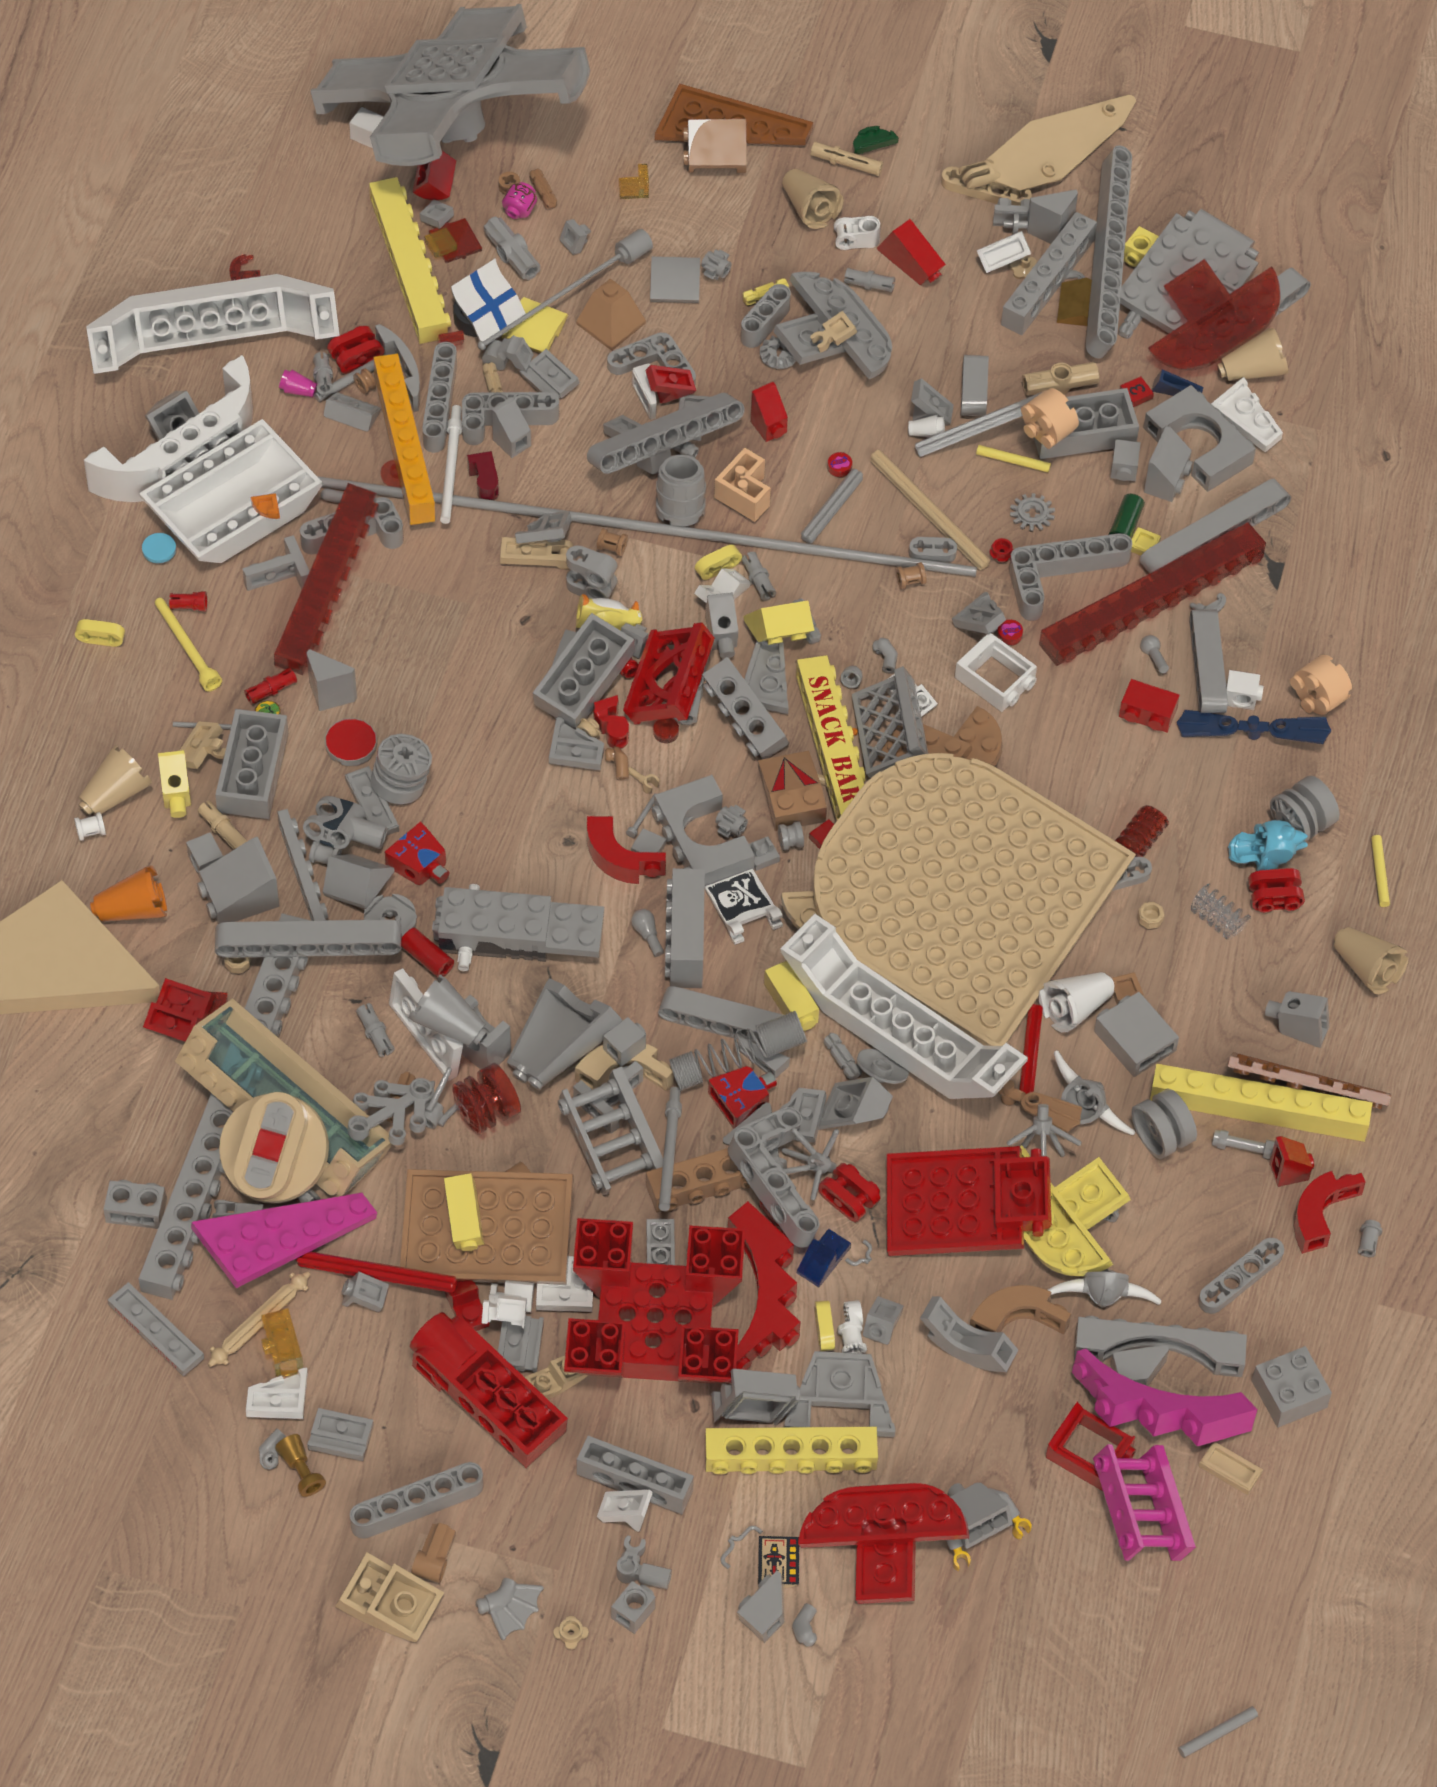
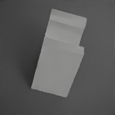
[461,995,511,1075]

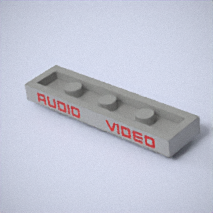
[107,1282,205,1376]

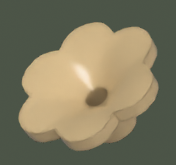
[1010,256,1037,279]

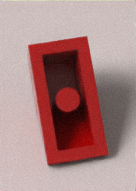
[750,381,788,442]
[1269,1136,1314,1187]

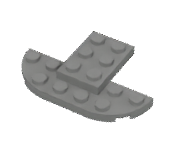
[773,272,892,379]

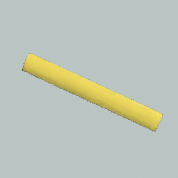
[976,445,1051,473]
[1371,835,1390,907]

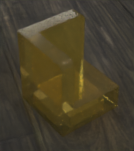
[619,164,649,199]

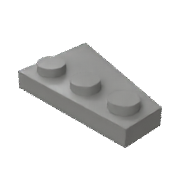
[744,641,789,714]

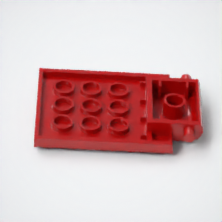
[887,1146,1052,1256]

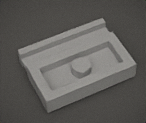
[520,349,580,399]
[498,1316,544,1373]
[307,1408,374,1461]

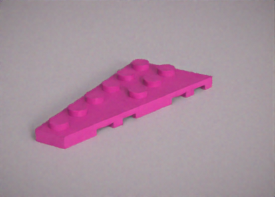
[191,1193,377,1288]

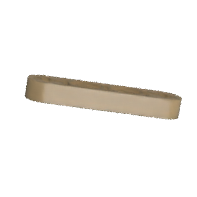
[941,167,1032,206]

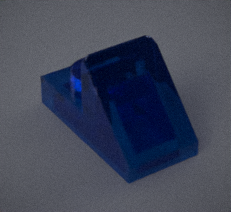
[796,1229,851,1288]

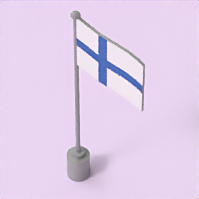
[451,229,653,350]

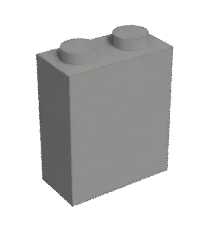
[1094,992,1179,1077]

